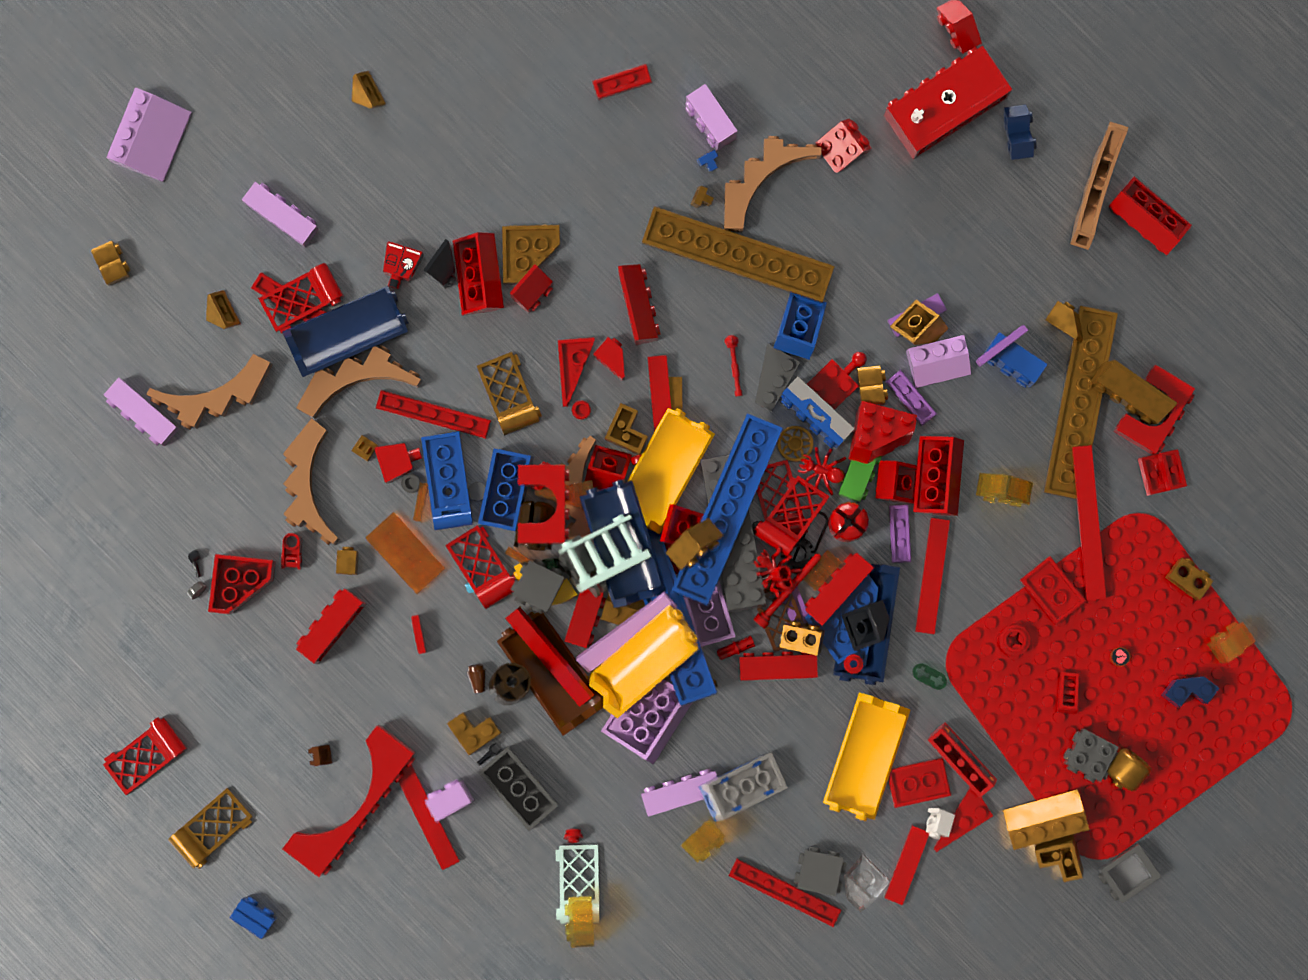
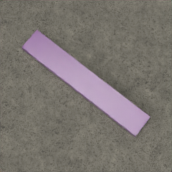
[576,592,677,673]

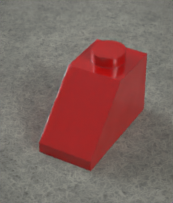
[593,337,625,381]

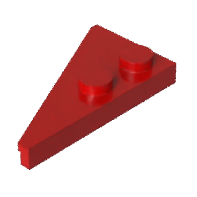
[558,337,595,407]
[934,787,993,852]

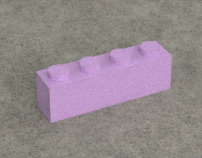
[242,182,319,247]
[104,377,179,446]
[641,768,717,817]

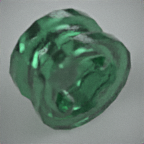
[542,558,559,569]

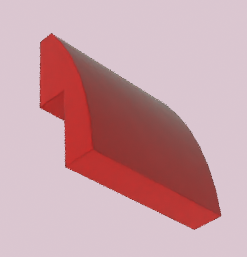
[1138,449,1187,496]

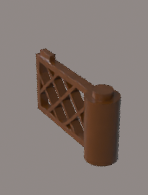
[757,574,810,653]

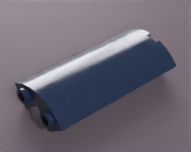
[282,286,409,378]
[580,479,666,608]
[833,563,900,685]

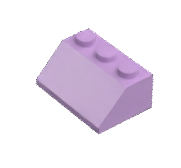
[906,335,971,388]

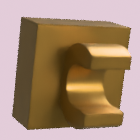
[351,435,378,462]

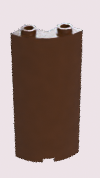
[497,611,603,736]

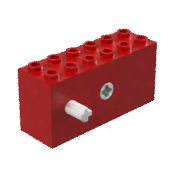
[884,46,1012,159]

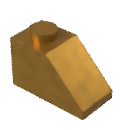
[1046,301,1083,343]

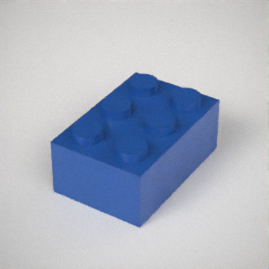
[984,332,1047,388]

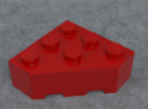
[849,401,917,464]
[208,554,276,615]

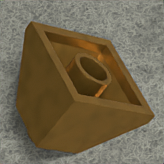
[890,300,949,345]

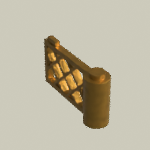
[477,352,542,436]
[168,788,253,869]

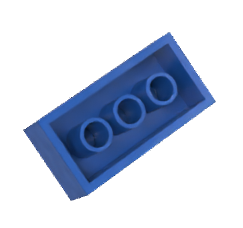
[478,448,534,531]

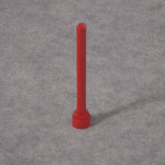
[754,554,821,629]

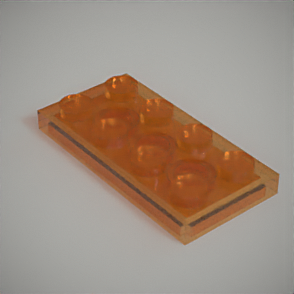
[365,512,445,594]

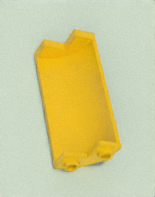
[627,408,715,534]
[589,605,698,718]
[823,692,911,821]

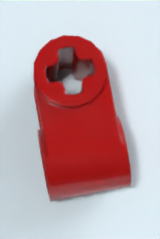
[281,533,302,570]

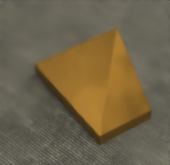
[352,71,386,109]
[206,290,240,329]

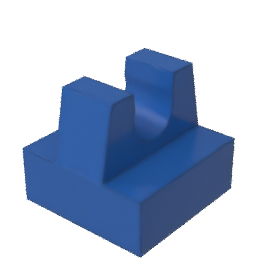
[696,150,718,172]

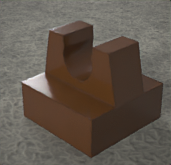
[308,745,332,766]

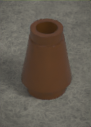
[467,664,486,693]

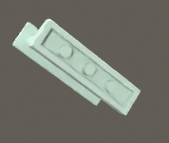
[558,514,651,593]

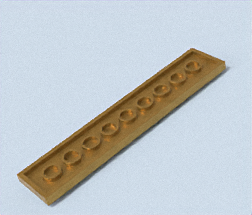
[642,206,835,303]
[1043,306,1118,499]

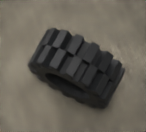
[780,537,815,570]

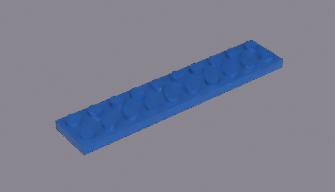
[672,413,783,606]
[643,529,717,706]

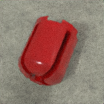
[828,502,869,543]

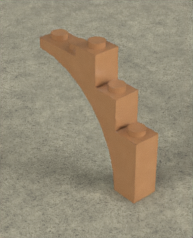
[1070,122,1128,250]
[724,136,821,232]
[296,345,422,419]
[146,354,273,430]
[283,418,340,545]
[555,436,596,546]

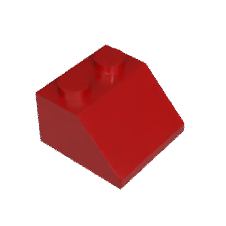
[510,264,554,313]
[584,445,632,490]
[875,461,917,504]

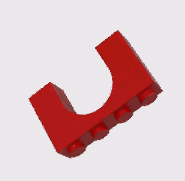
[1113,365,1195,455]
[518,465,570,544]

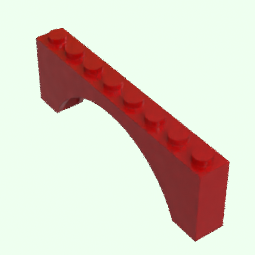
[282,724,416,878]

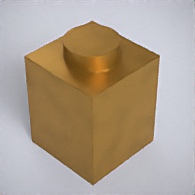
[336,547,359,575]

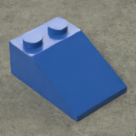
[773,292,827,360]

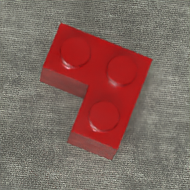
[937,0,982,54]

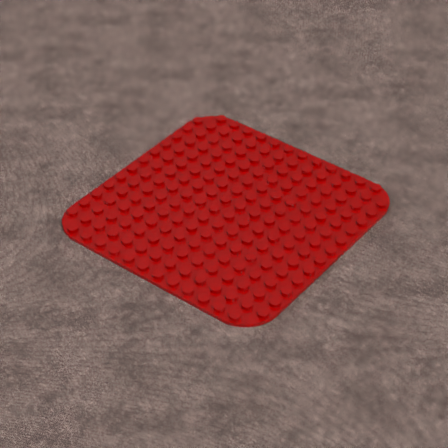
[945,513,1292,860]

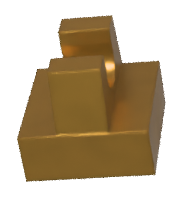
[690,186,714,208]

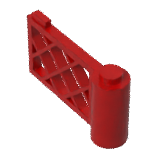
[258,263,344,334]
[757,460,808,535]
[755,476,830,557]
[445,525,517,610]
[103,717,187,795]

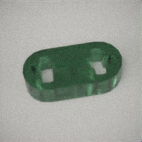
[912,663,947,690]

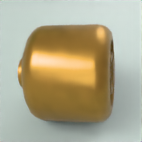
[1107,748,1151,791]

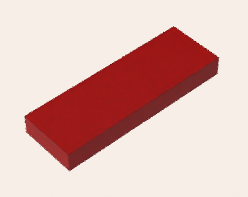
[592,64,652,100]

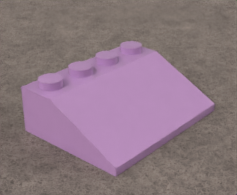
[106,88,192,182]
[601,679,692,765]

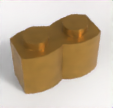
[91,241,131,286]
[857,366,888,406]

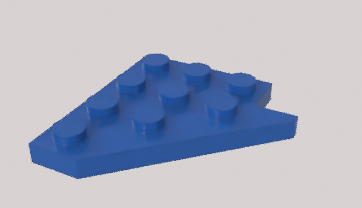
[804,574,878,667]

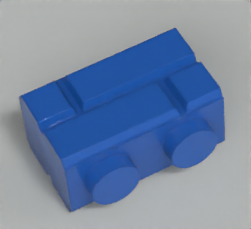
[230,897,277,939]

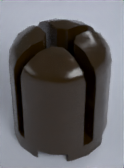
[514,501,555,551]
[489,663,531,705]

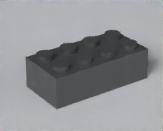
[478,746,559,831]

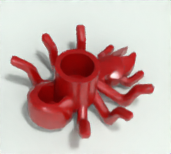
[798,447,847,496]
[754,547,801,598]

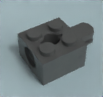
[558,535,607,597]

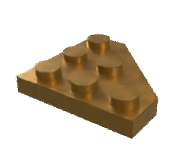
[502,225,560,284]

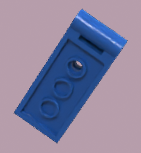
[421,432,473,530]

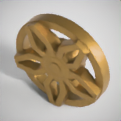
[777,426,813,462]

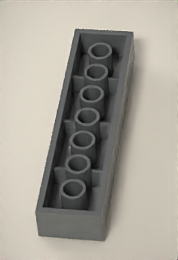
[701,455,766,613]

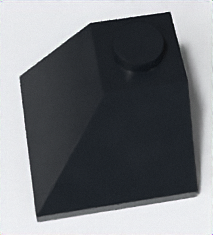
[424,239,456,289]
[841,600,889,651]

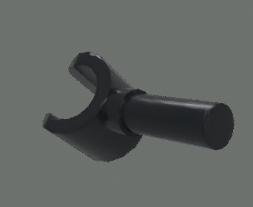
[188,550,201,578]
[477,743,501,765]

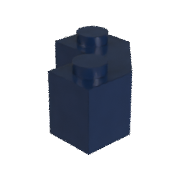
[1004,105,1037,160]
[1161,676,1220,707]

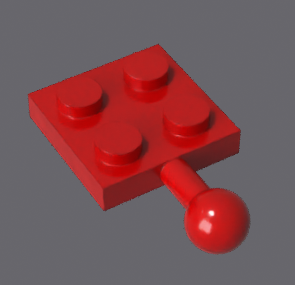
[807,352,867,410]

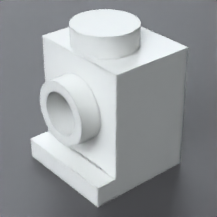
[926,808,955,839]

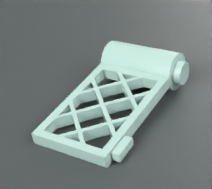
[556,845,599,924]

